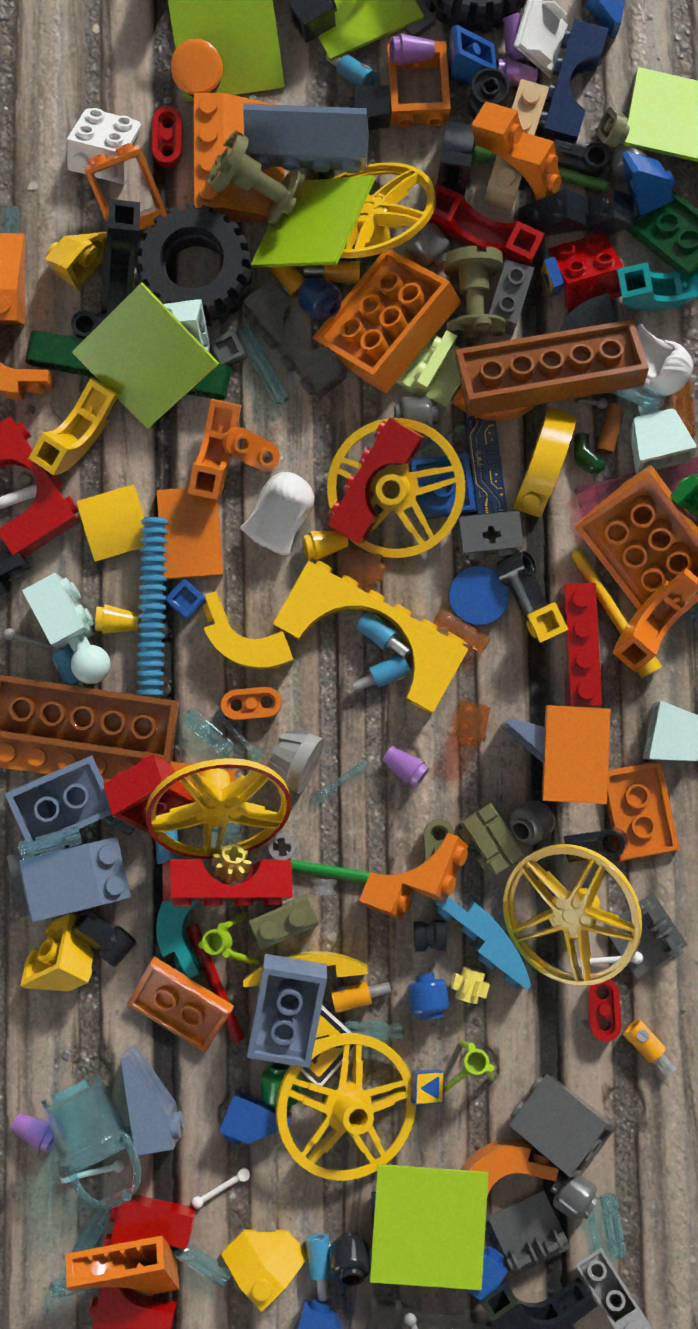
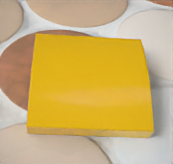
[77,484,144,562]

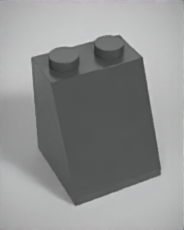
[509,1074,617,1177]

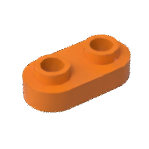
[222,427,280,472]
[221,687,282,721]

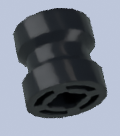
[413,920,447,952]

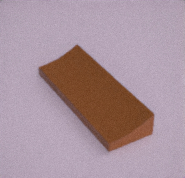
[455,319,649,417]
[0,675,179,762]

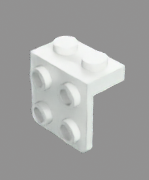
[67,108,141,184]

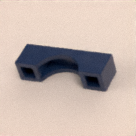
[537,19,609,141]

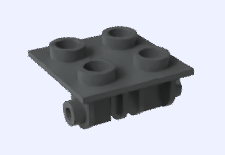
[604,893,688,979]
[487,1189,571,1276]

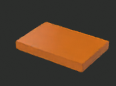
[157,488,224,580]
[542,705,611,804]
[607,761,680,862]
[127,956,234,1053]

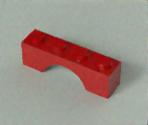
[423,183,545,266]
[328,418,426,544]
[559,583,602,708]
[163,859,293,907]

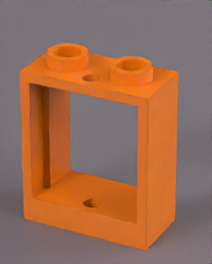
[387,41,451,128]
[83,142,167,231]

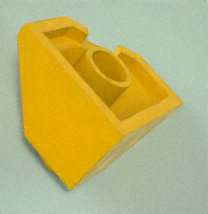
[45,232,106,291]
[20,913,94,992]
[221,1229,308,1312]

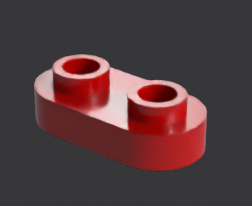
[152,106,183,168]
[586,979,622,1042]

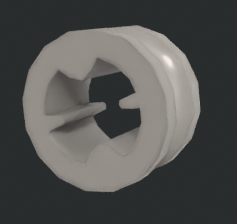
[268,833,296,860]

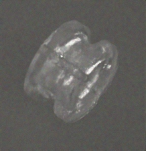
[309,878,337,896]

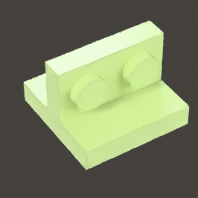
[396,330,461,410]

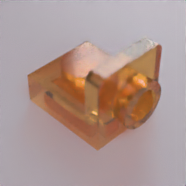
[339,547,386,588]
[453,700,491,747]

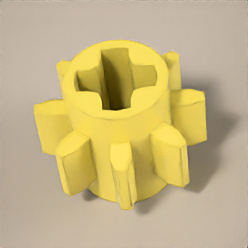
[211,844,251,883]
[450,967,490,1004]

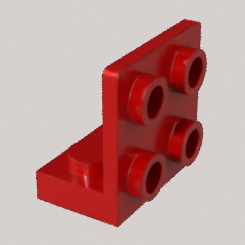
[549,233,624,312]

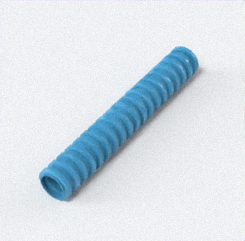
[136,517,168,697]

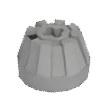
[267,731,325,794]

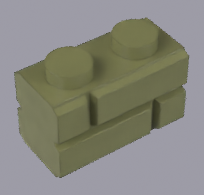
[458,802,526,875]
[249,894,319,950]

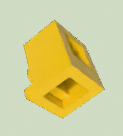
[526,602,568,643]

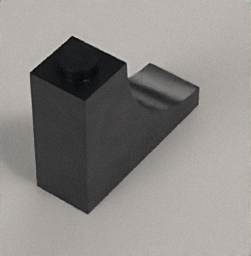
[437,120,474,196]

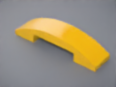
[243,951,368,987]

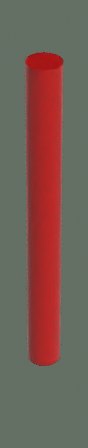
[186,923,244,1043]

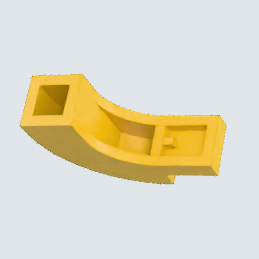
[28,379,119,475]
[513,407,577,518]
[202,591,294,670]

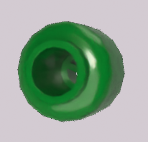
[261,1062,302,1110]

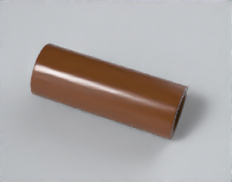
[596,403,625,455]

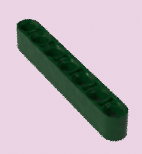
[25,331,232,400]

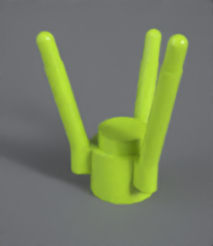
[199,912,259,965]
[444,1040,495,1092]

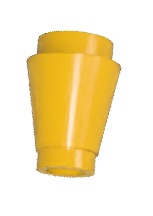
[302,531,348,561]
[95,604,139,634]

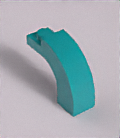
[617,262,698,311]
[156,865,209,978]

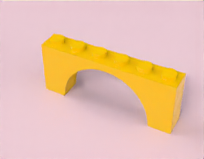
[273,560,468,714]

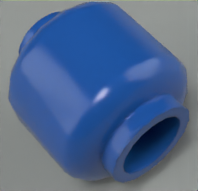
[407,973,450,1021]

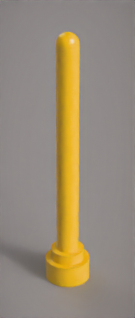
[572,550,662,679]

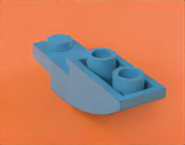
[434,897,531,990]

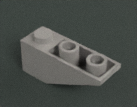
[575,1248,653,1329]

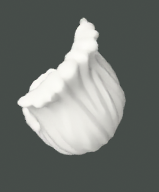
[636,324,694,396]
[240,472,314,556]

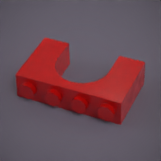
[0,416,80,557]
[89,1192,197,1329]

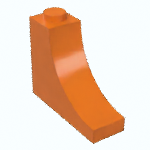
[66,1236,179,1296]

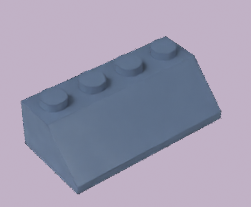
[243,104,369,173]

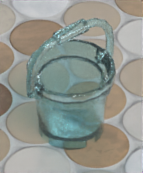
[41,1073,141,1210]

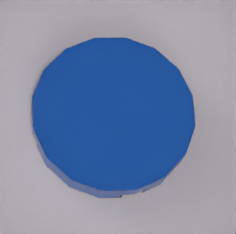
[448,566,509,626]

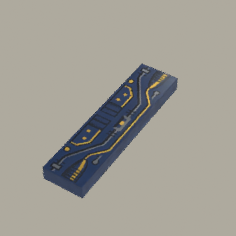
[463,411,508,515]

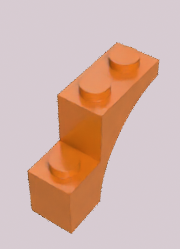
[471,101,561,201]
[359,833,468,920]

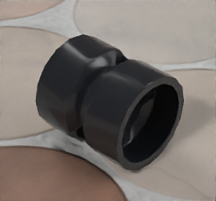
[468,67,510,119]

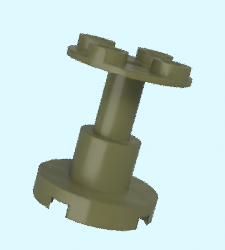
[207,130,305,226]
[443,246,506,342]

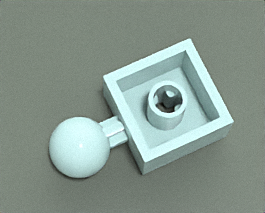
[22,573,111,684]

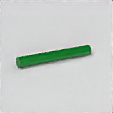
[288,859,377,884]

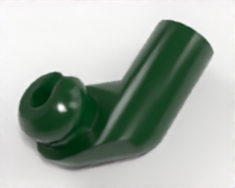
[574,433,605,474]

